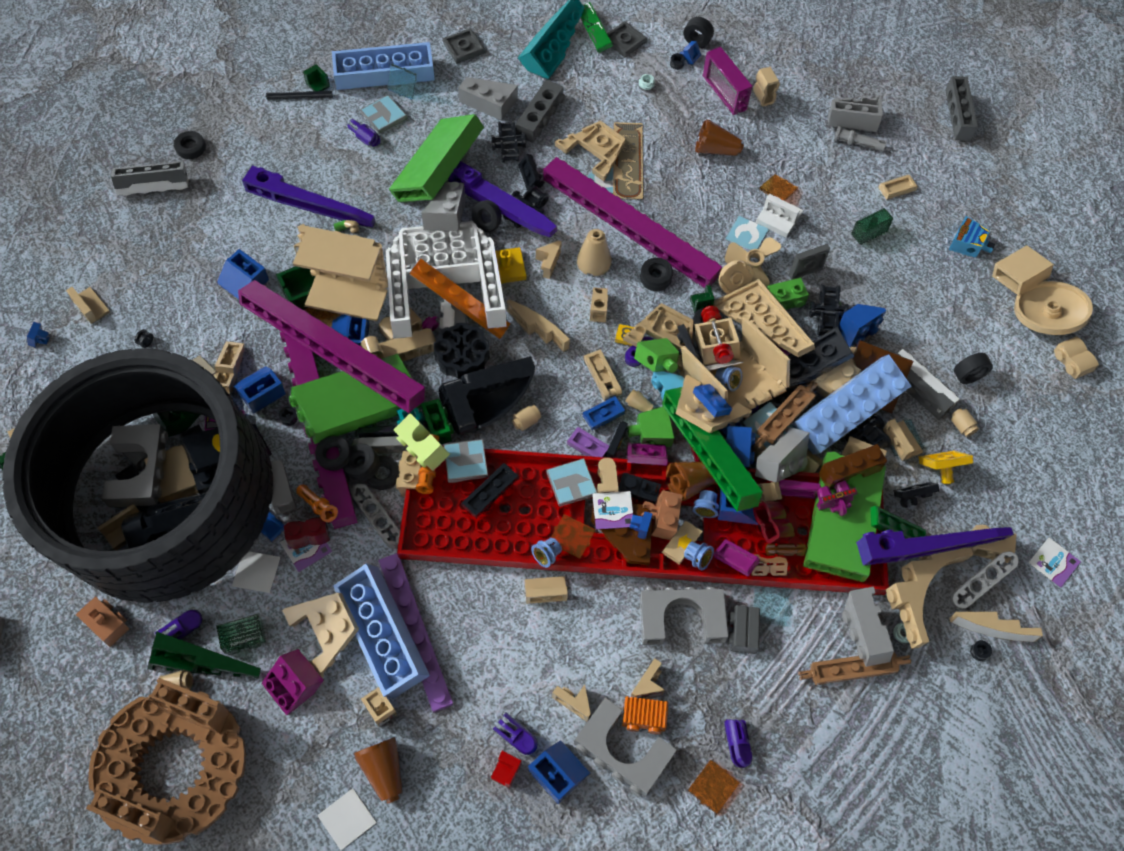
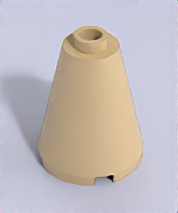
[577,229,612,276]

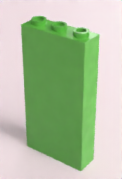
[389,114,484,202]
[289,354,421,444]
[803,452,886,582]

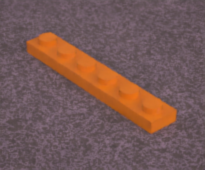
[409,259,510,339]

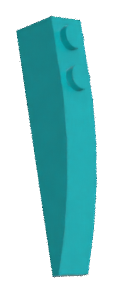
[518,0,585,79]

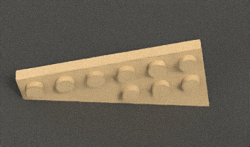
[713,279,815,357]

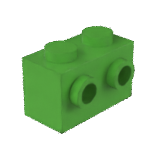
[767,278,809,310]

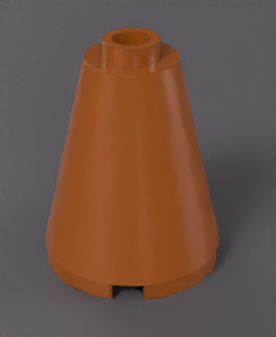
[695,119,744,156]
[666,462,716,502]
[353,737,403,804]

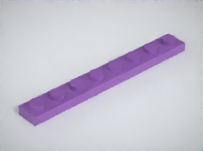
[378,553,453,713]

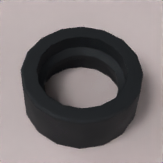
[954,352,993,384]

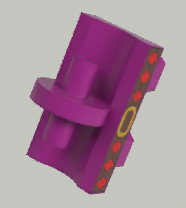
[817,480,858,516]

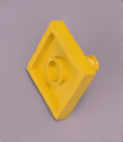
[495,247,526,284]
[918,450,973,484]

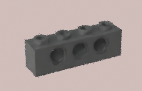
[945,76,978,140]
[515,80,565,142]

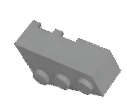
[828,95,882,132]
[421,182,466,231]
[842,586,894,667]

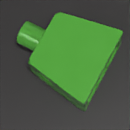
[634,338,679,373]
[627,407,674,447]

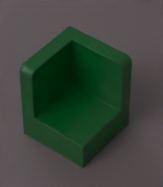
[303,64,330,91]
[690,285,715,314]

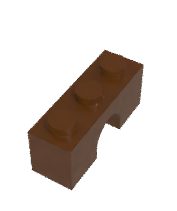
[819,444,887,490]

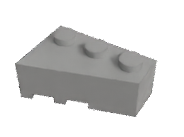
[458,77,518,121]
[755,427,810,483]

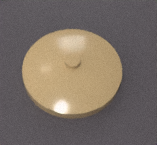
[1014,281,1093,335]

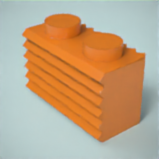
[622,696,669,734]

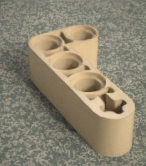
[361,328,436,362]

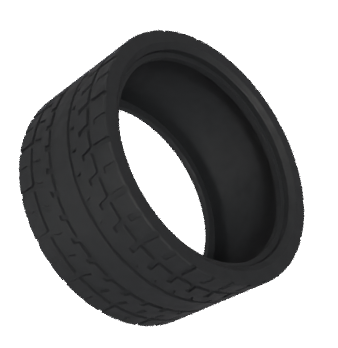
[2,348,273,603]

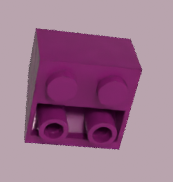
[261,649,324,715]

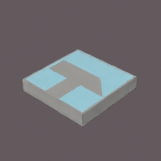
[360,95,407,134]
[443,439,488,483]
[546,459,597,507]

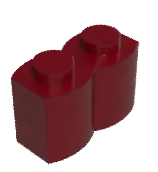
[753,500,795,544]
[284,517,330,549]

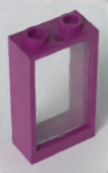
[702,47,753,115]

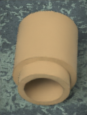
[512,405,541,431]
[951,408,979,437]

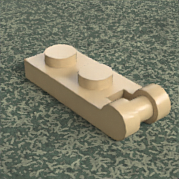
[584,349,622,401]

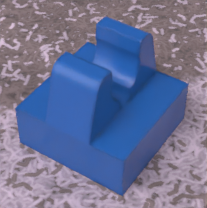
[680,41,702,64]
[27,322,50,348]
[630,511,652,539]

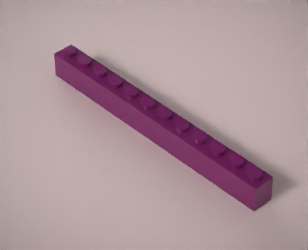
[543,157,722,288]
[238,280,425,413]
[280,332,358,529]

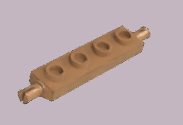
[755,381,818,448]
[798,652,911,685]

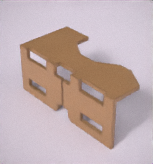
[752,555,788,576]

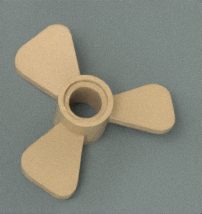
[725,238,781,288]

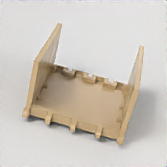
[293,225,388,321]
[679,317,790,410]

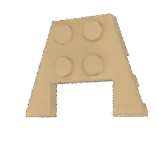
[555,121,625,181]
[623,303,694,371]
[676,375,752,433]
[282,593,359,678]

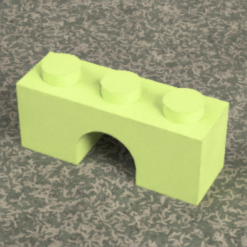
[394,413,450,471]

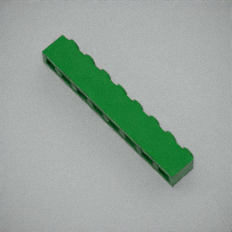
[662,387,763,512]

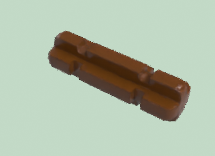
[765,543,806,556]

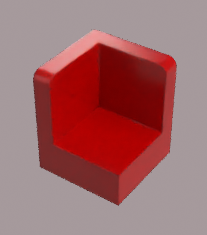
[491,751,522,789]

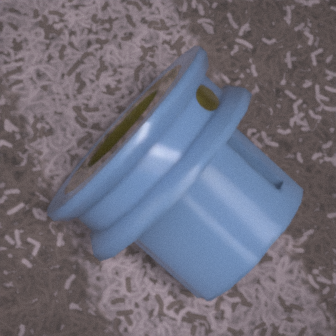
[715,366,743,391]
[692,490,719,518]
[531,538,562,568]
[684,541,714,571]

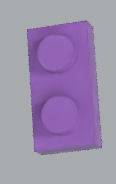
[567,427,609,457]

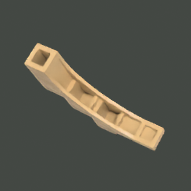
[886,547,974,649]

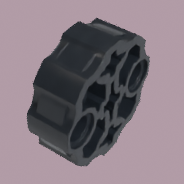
[434,323,490,380]

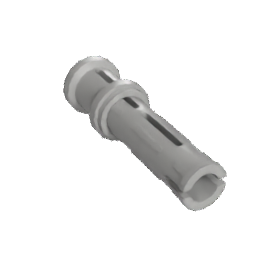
[834,126,886,152]

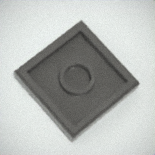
[607,21,647,58]
[442,28,485,64]
[789,244,830,280]

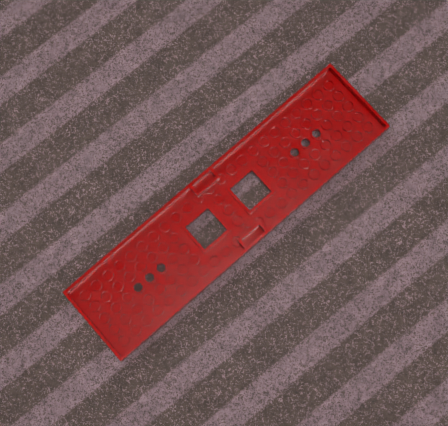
[397,445,889,595]

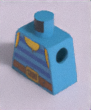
[948,216,996,257]

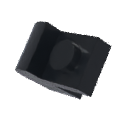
[189,462,216,494]

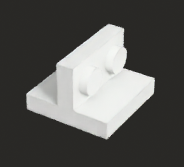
[756,194,803,238]

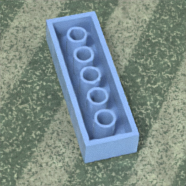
[332,42,435,90]
[792,355,911,454]
[333,564,430,698]

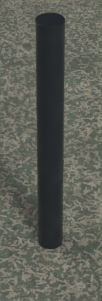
[266,91,333,99]

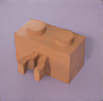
[641,490,682,540]
[75,596,129,647]

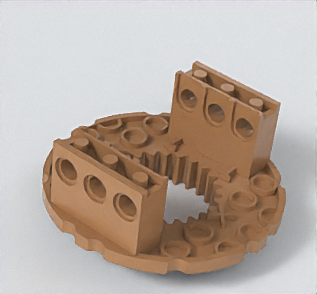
[86,678,246,845]

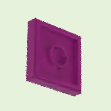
[627,443,668,466]

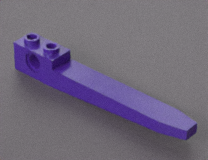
[448,161,557,237]
[242,165,376,228]
[856,527,1014,566]

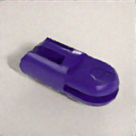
[347,119,381,147]
[155,609,203,640]
[493,712,538,755]
[724,719,752,768]

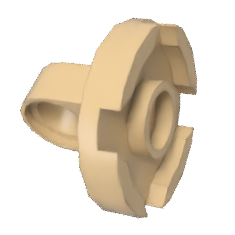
[719,260,754,294]

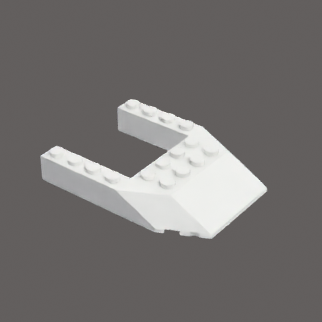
[386,221,507,339]

